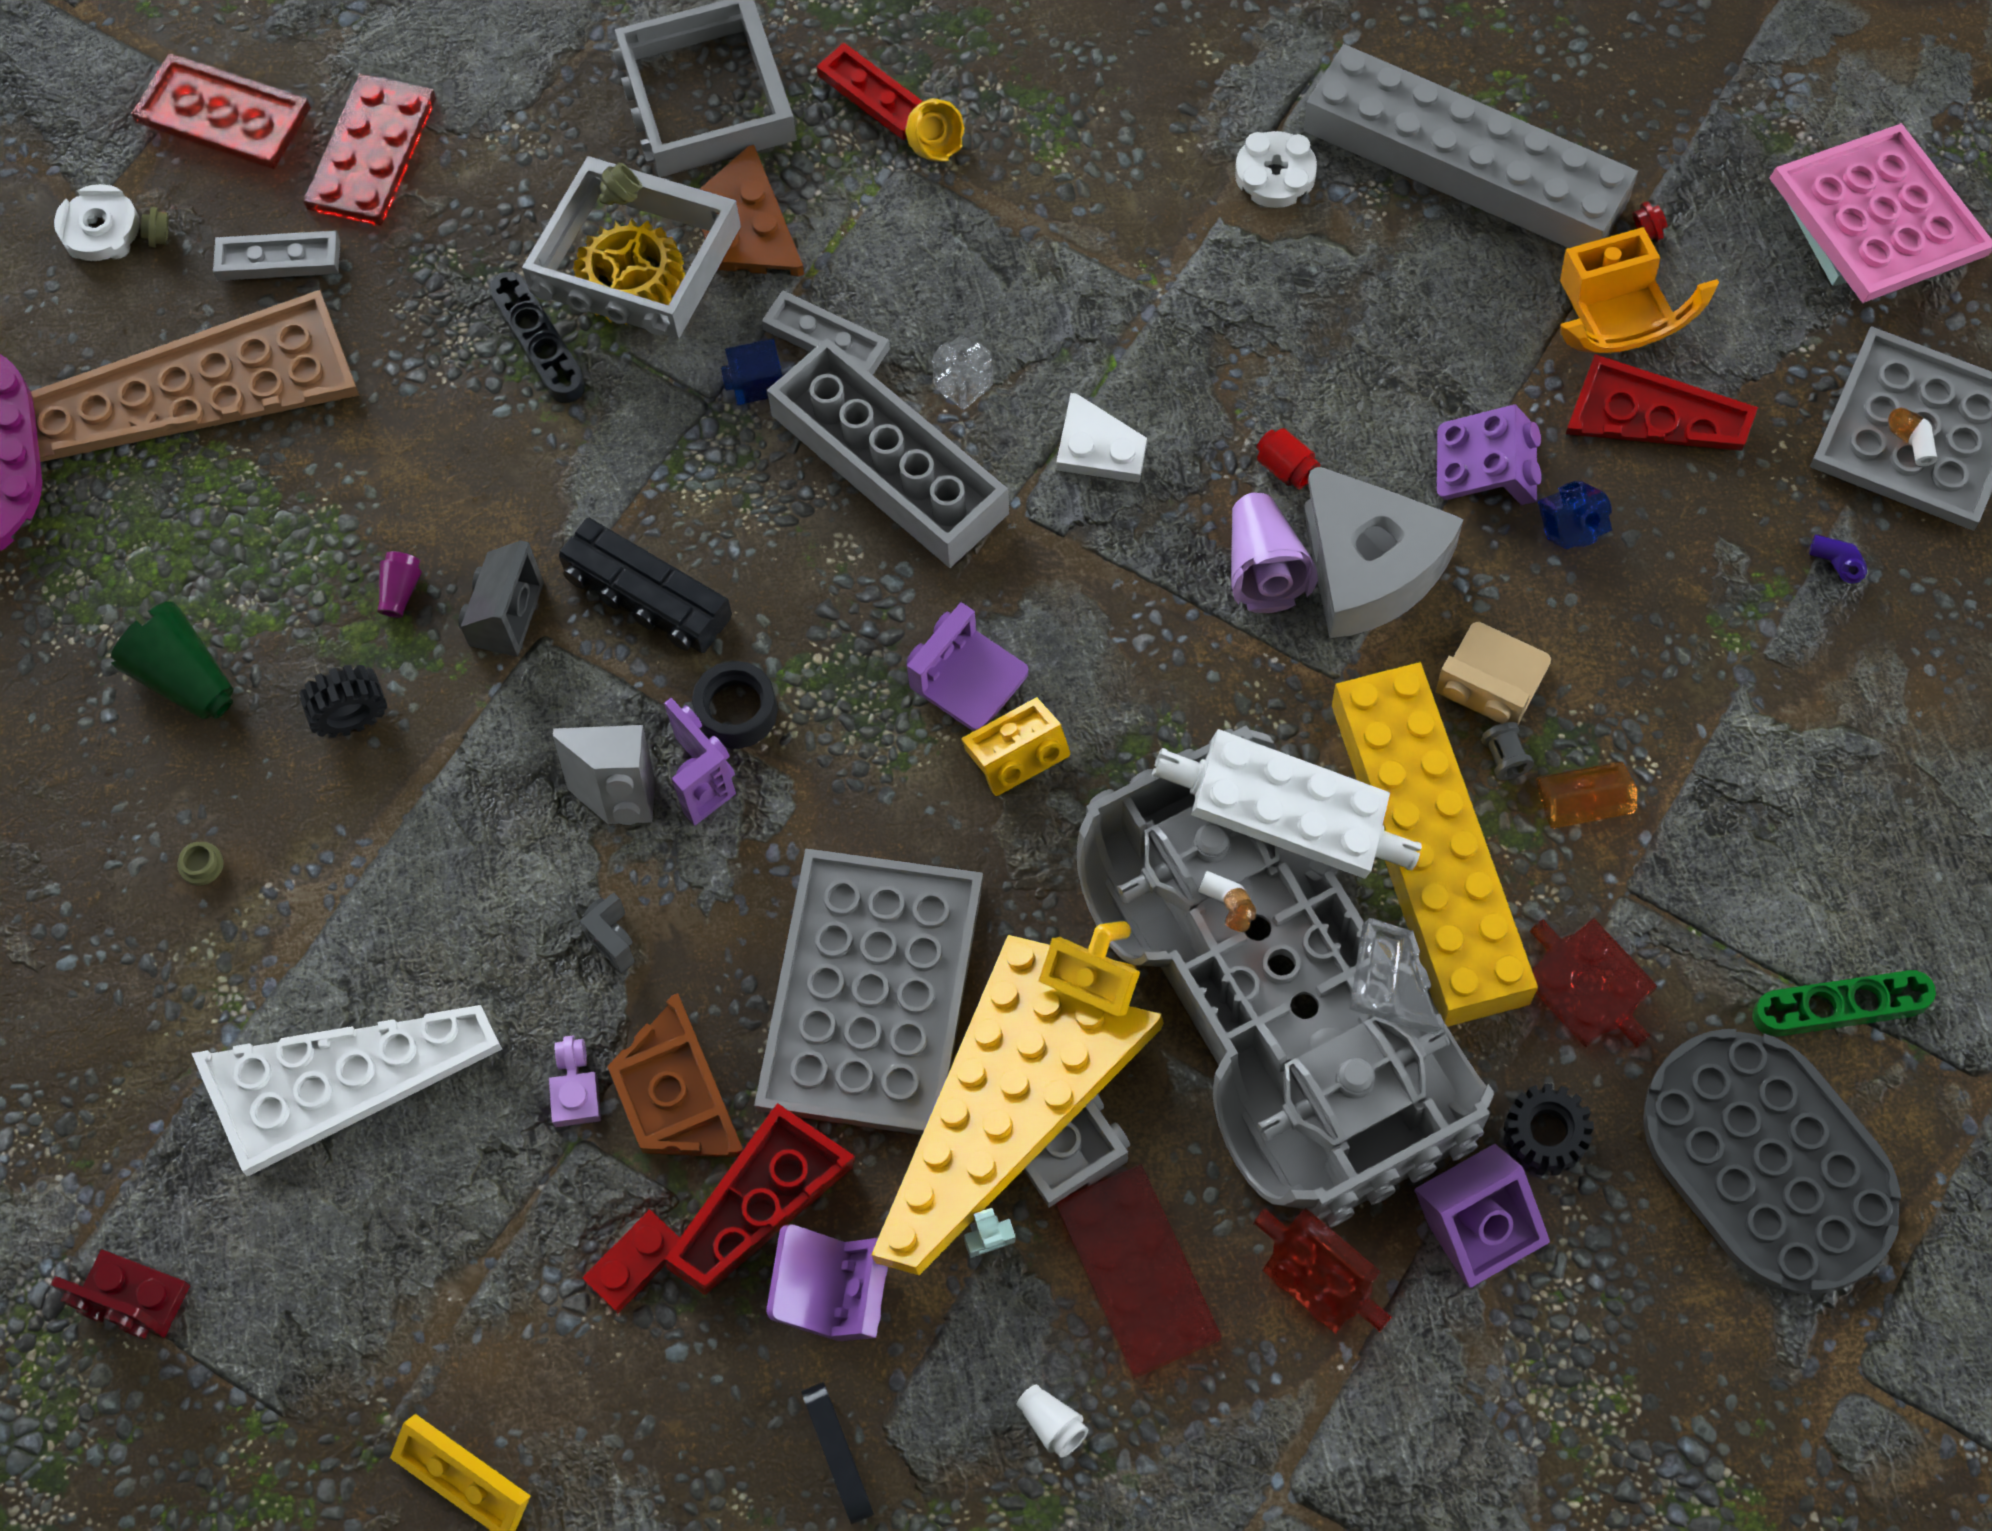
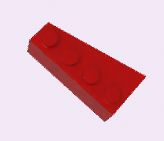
[665,1103,855,1295]

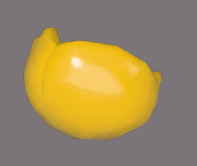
[905,98,964,162]

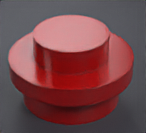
[1632,201,1668,241]

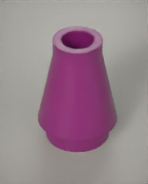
[377,551,422,618]

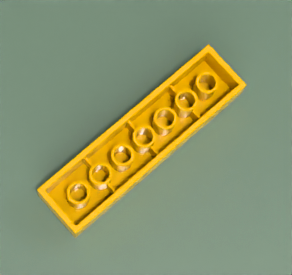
[1332,662,1538,1027]

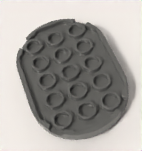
[1643,1029,1901,1294]

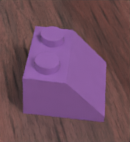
[1414,1144,1550,1288]

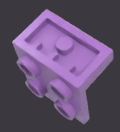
[664,698,736,826]

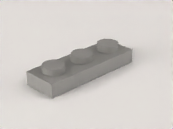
[213,231,340,281]
[761,290,890,375]

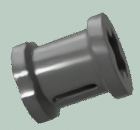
[1481,722,1534,780]

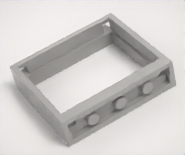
[612,0,797,177]
[522,156,741,339]

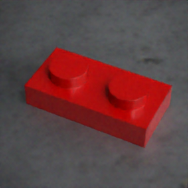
[582,1209,680,1314]

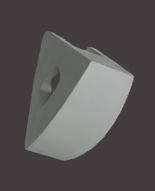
[1304,467,1464,638]

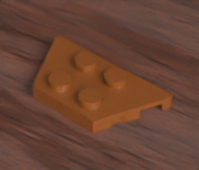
[700,145,804,277]
[607,993,743,1157]

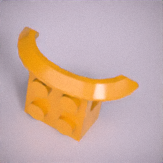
[1560,227,1719,353]

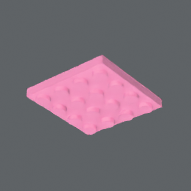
[1769,123,1992,303]

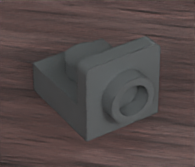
[580,893,635,974]

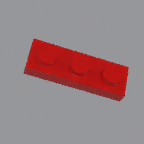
[816,42,924,141]

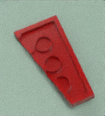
[1566,354,1758,451]

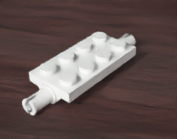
[1152,729,1422,879]

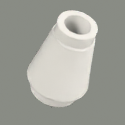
[1017,1384,1088,1457]

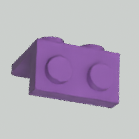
[1437,404,1541,505]
[906,602,1028,731]
[767,1224,888,1341]

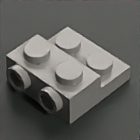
[1023,1094,1130,1207]

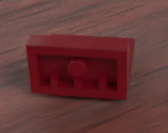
[50,1249,190,1340]

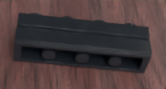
[559,517,732,654]

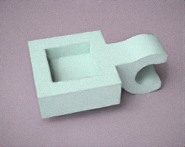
[964,1208,1016,1258]

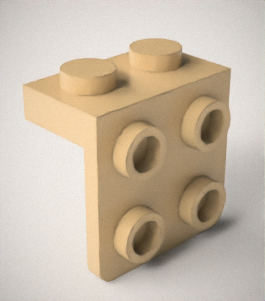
[1436,622,1551,725]

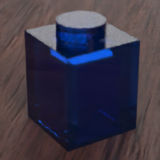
[720,338,782,405]

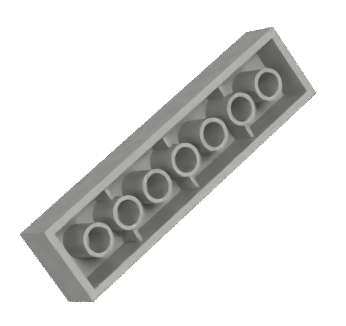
[1303,44,1638,248]

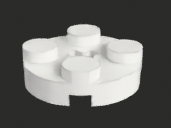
[1235,131,1317,208]
[54,184,140,261]

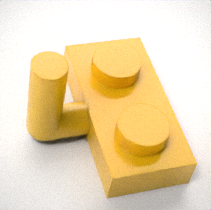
[1038,921,1140,1017]

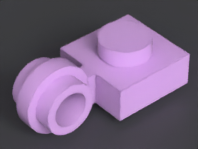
[549,1035,601,1127]

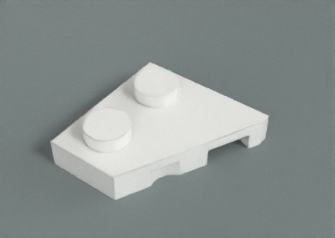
[1056,393,1147,483]

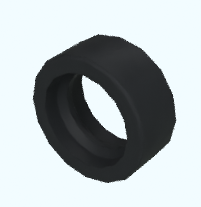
[692,661,778,749]

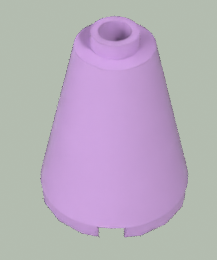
[1231,493,1318,613]

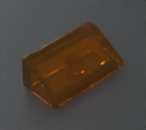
[1536,761,1637,829]

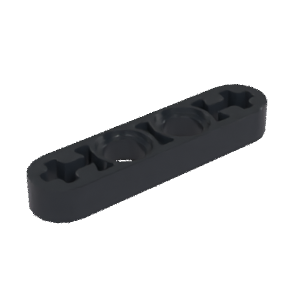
[490,272,585,403]

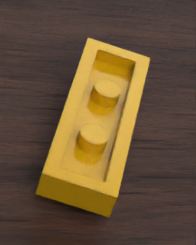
[390,1414,531,1531]

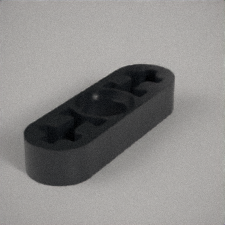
[801,1381,874,1525]

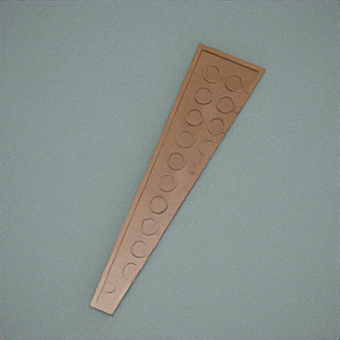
[31,290,359,462]

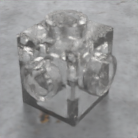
[932,334,993,410]

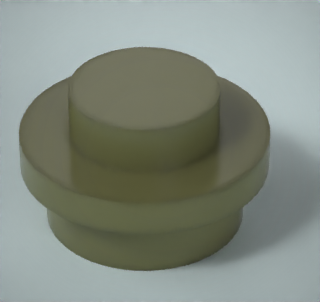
[141,207,169,248]
[177,842,224,886]

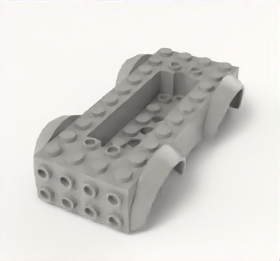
[1077,725,1494,1228]

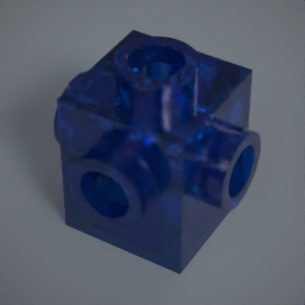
[1538,481,1613,550]

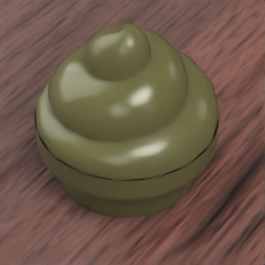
[599,162,642,205]

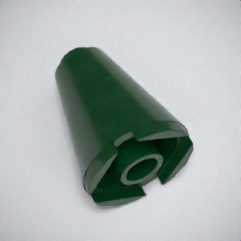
[110,601,234,719]

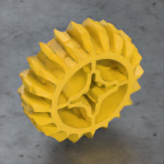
[573,218,685,326]

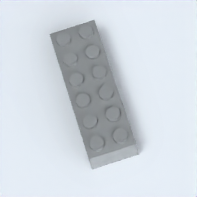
[767,337,1009,568]

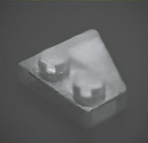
[1350,918,1443,1035]

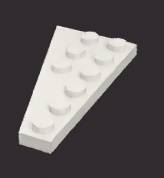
[192,1005,502,1177]

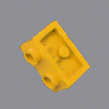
[961,697,1070,796]

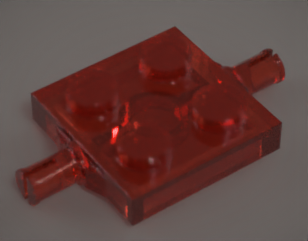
[1529,918,1657,1048]
[1253,1208,1393,1334]

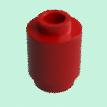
[1256,428,1320,490]

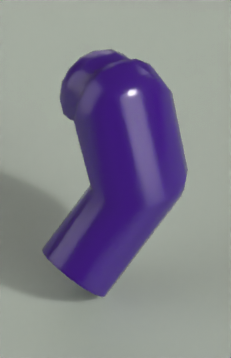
[1809,534,1867,584]

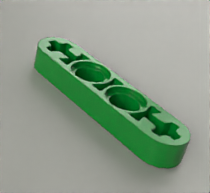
[1752,970,1936,1037]

